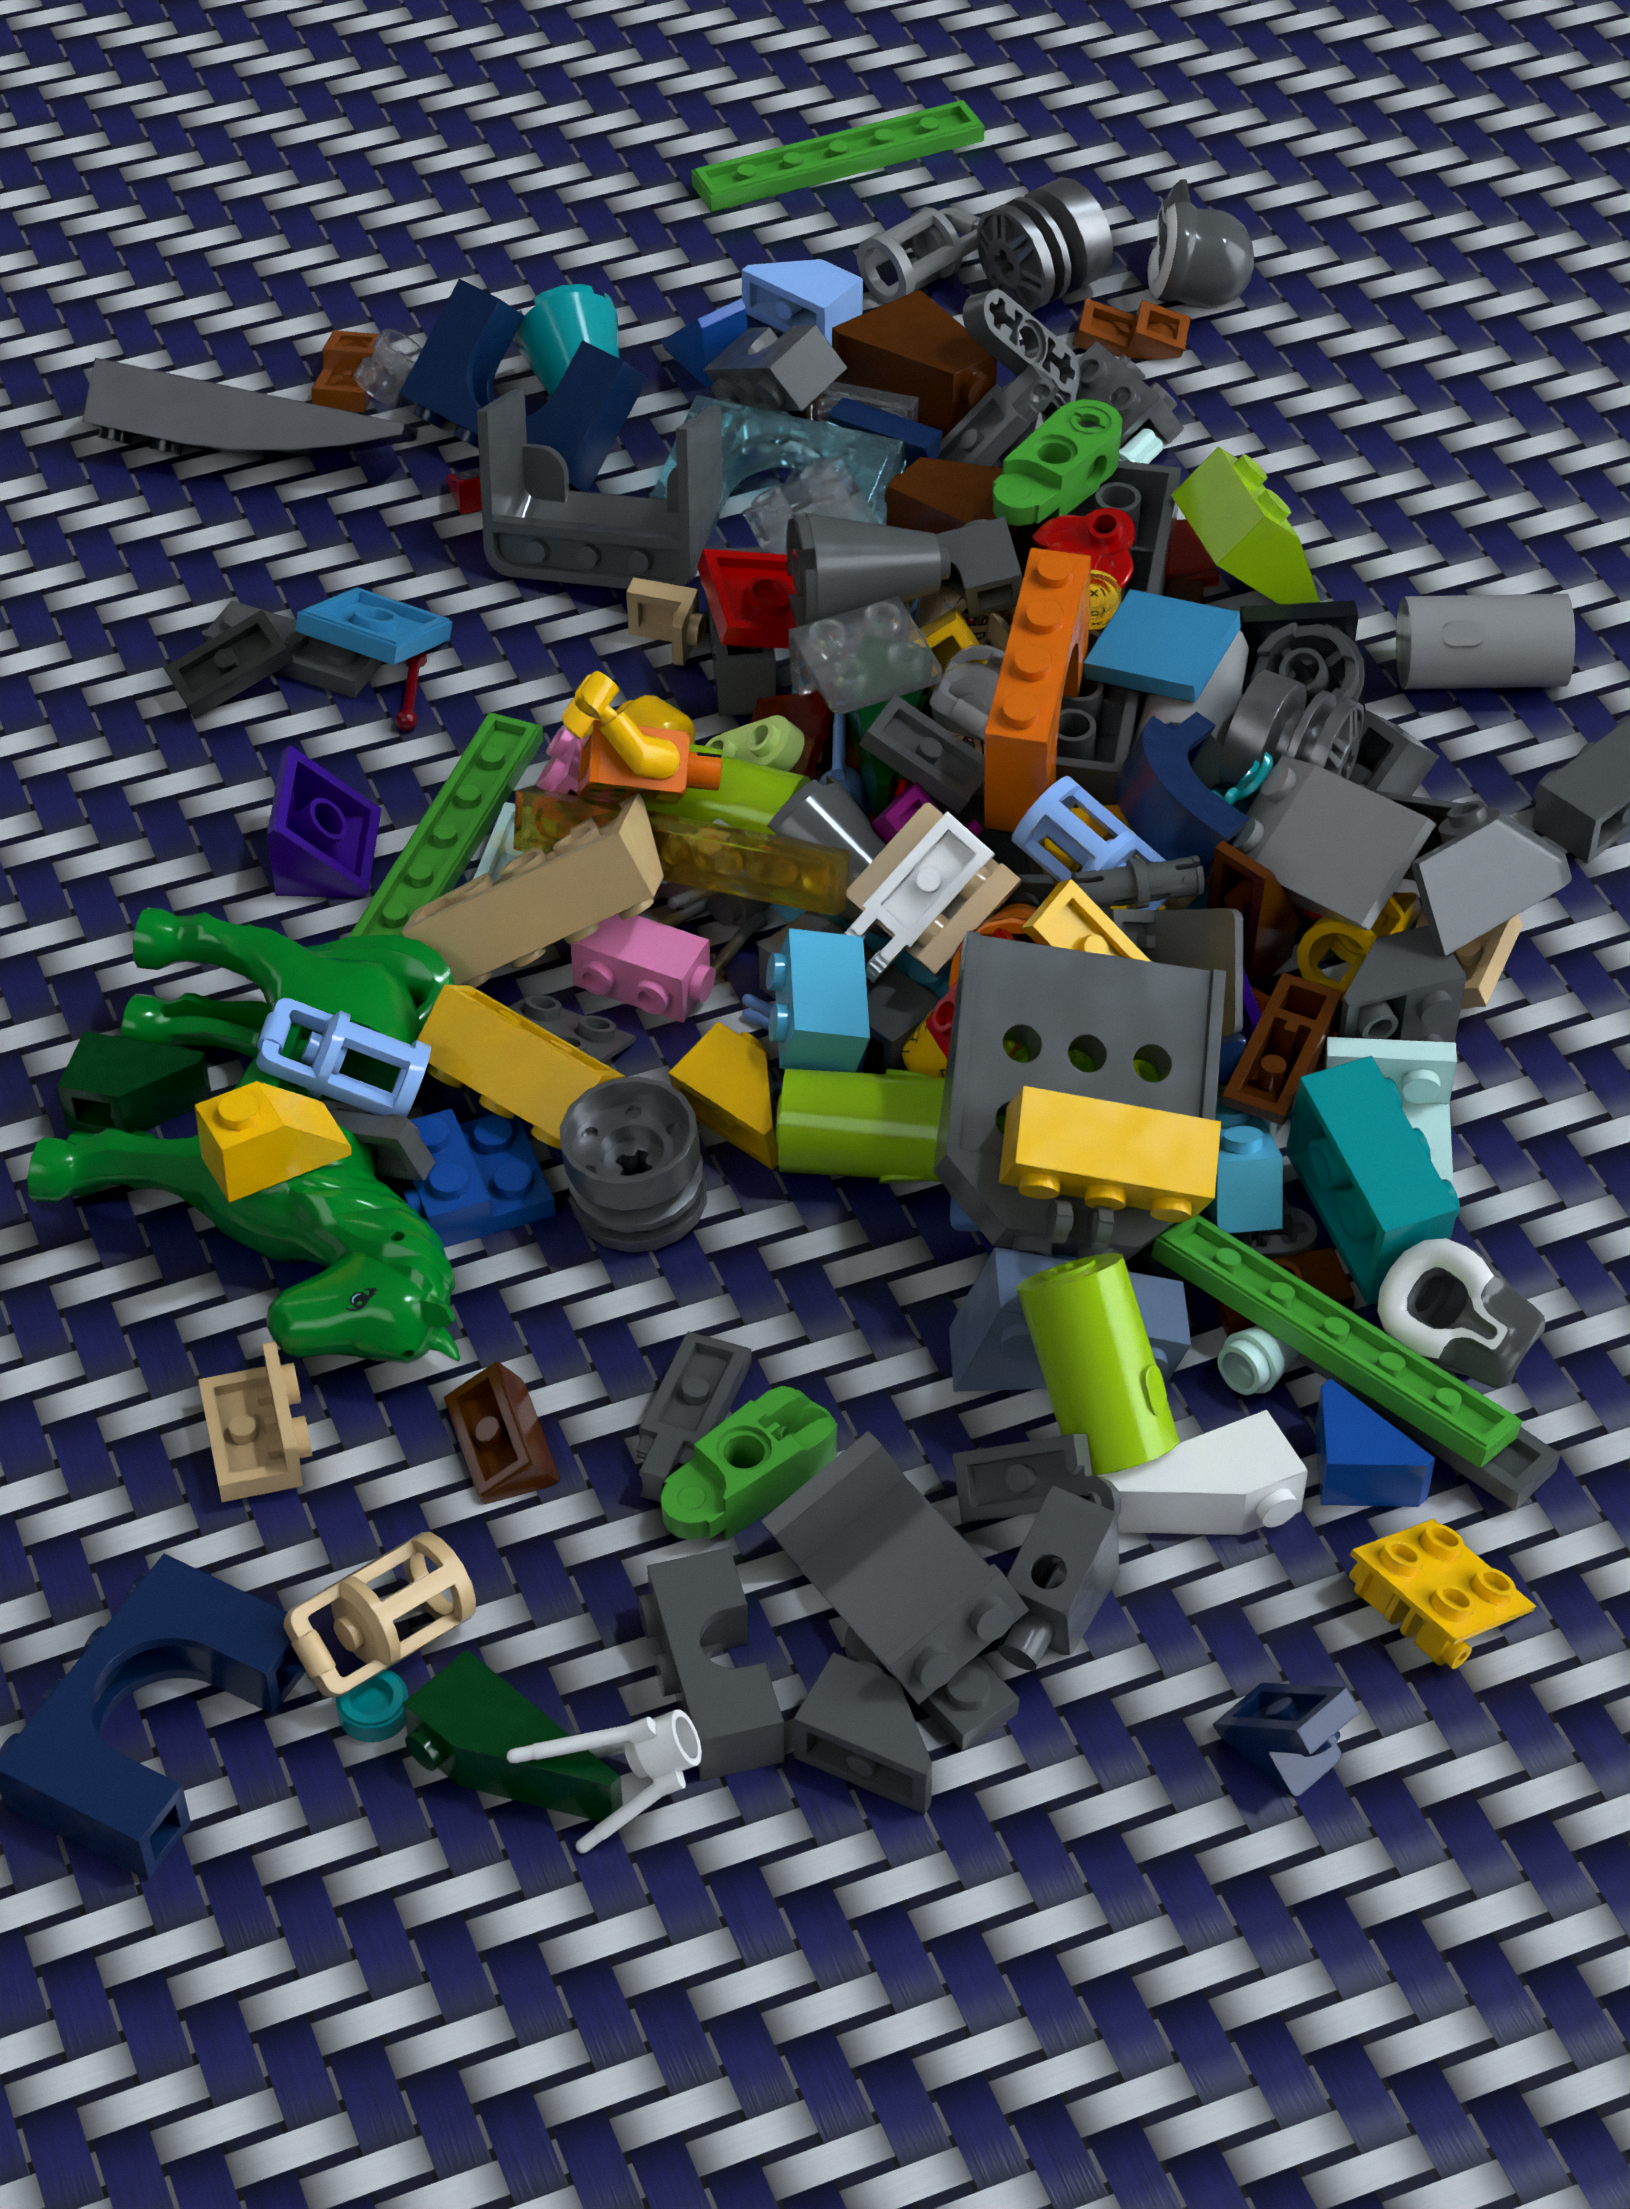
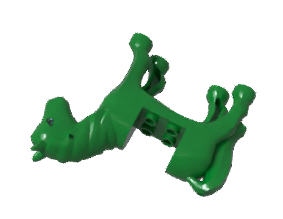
[27,907,461,1364]

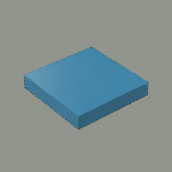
[295,587,453,665]
[1083,589,1241,703]

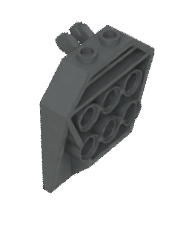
[933,931,1226,1262]

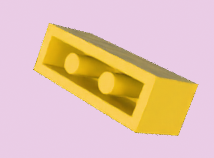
[417,984,626,1149]
[999,1086,1221,1222]

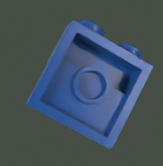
[391,1108,556,1248]

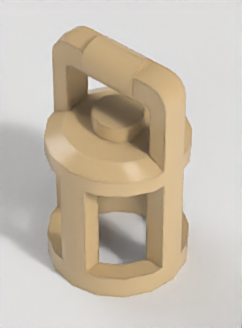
[283,1532,476,1698]

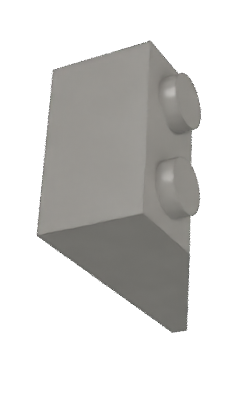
[1233,755,1436,931]

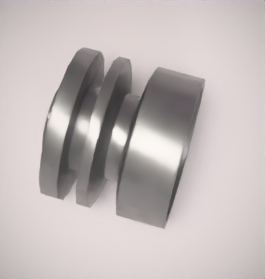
[976,177,1113,313]
[1218,669,1364,799]
[560,1076,707,1253]

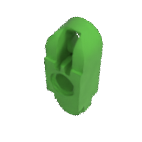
[992,399,1122,526]
[661,1386,837,1541]

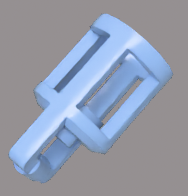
[1011,776,1167,910]
[256,998,431,1118]

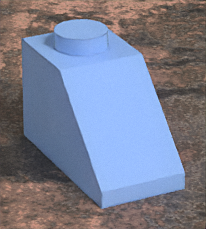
[742,259,863,346]

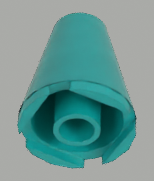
[514,284,620,398]

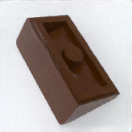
[444,1361,560,1505]

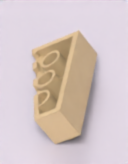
[401,792,664,988]

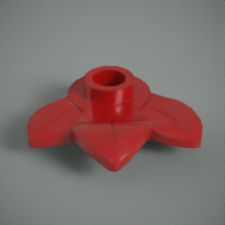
[1032,507,1136,596]

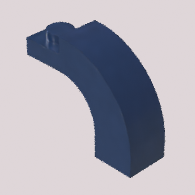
[1115,711,1250,881]

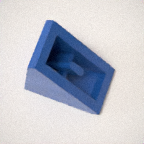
[661,298,748,388]
[1315,1378,1435,1507]

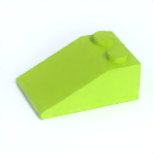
[1171,446,1320,604]

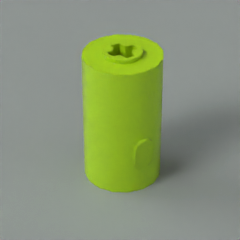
[619,744,811,862]
[776,1068,945,1184]
[1016,1253,1180,1476]

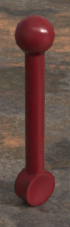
[395,651,427,732]

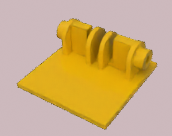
[1349,1518,1536,1669]

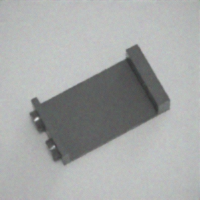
[761,1430,1029,1705]

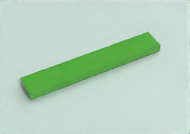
[691,100,985,212]
[349,712,544,937]
[1151,1215,1523,1468]

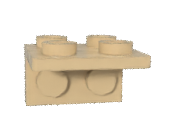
[846,803,1021,978]

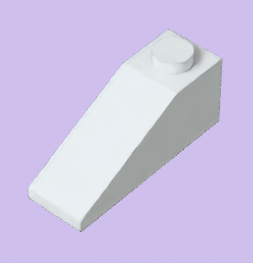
[1098,1410,1308,1535]

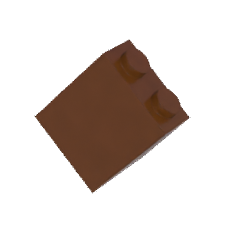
[832,289,997,441]
[884,457,1053,579]

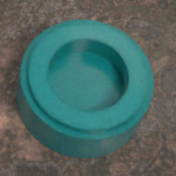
[336,1670,409,1742]

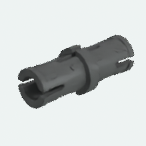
[1071,855,1205,909]

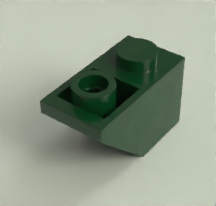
[57,1031,212,1134]

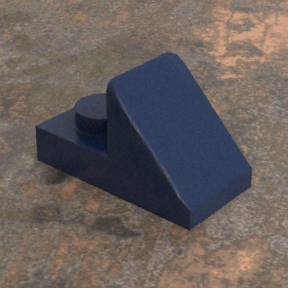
[1213,1683,1360,1797]

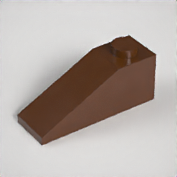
[1206,840,1298,989]
[1220,972,1343,1125]

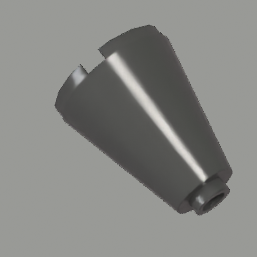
[786,512,950,631]
[751,776,890,939]

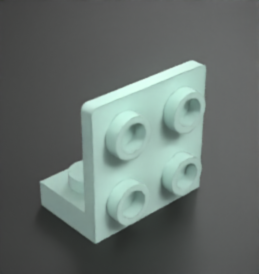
[1322,1037,1457,1184]

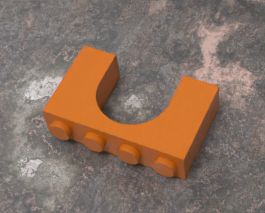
[984,548,1091,832]

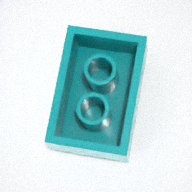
[1285,1055,1460,1305]

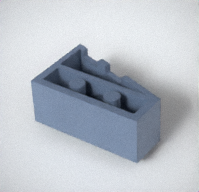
[949,1247,1191,1392]

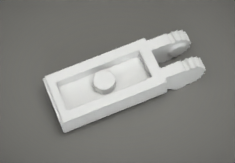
[844,811,995,983]

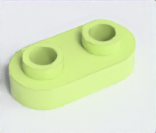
[705,715,805,772]

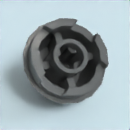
[1251,622,1364,711]

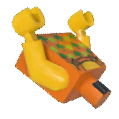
[562,671,722,804]

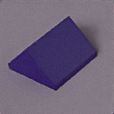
[267,745,382,898]

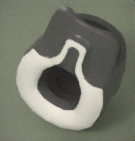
[1147,179,1254,309]
[1377,1238,1546,1388]

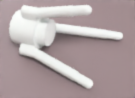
[506,1709,702,1853]

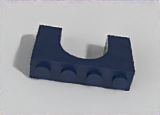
[399,279,648,492]
[0,1553,306,1880]

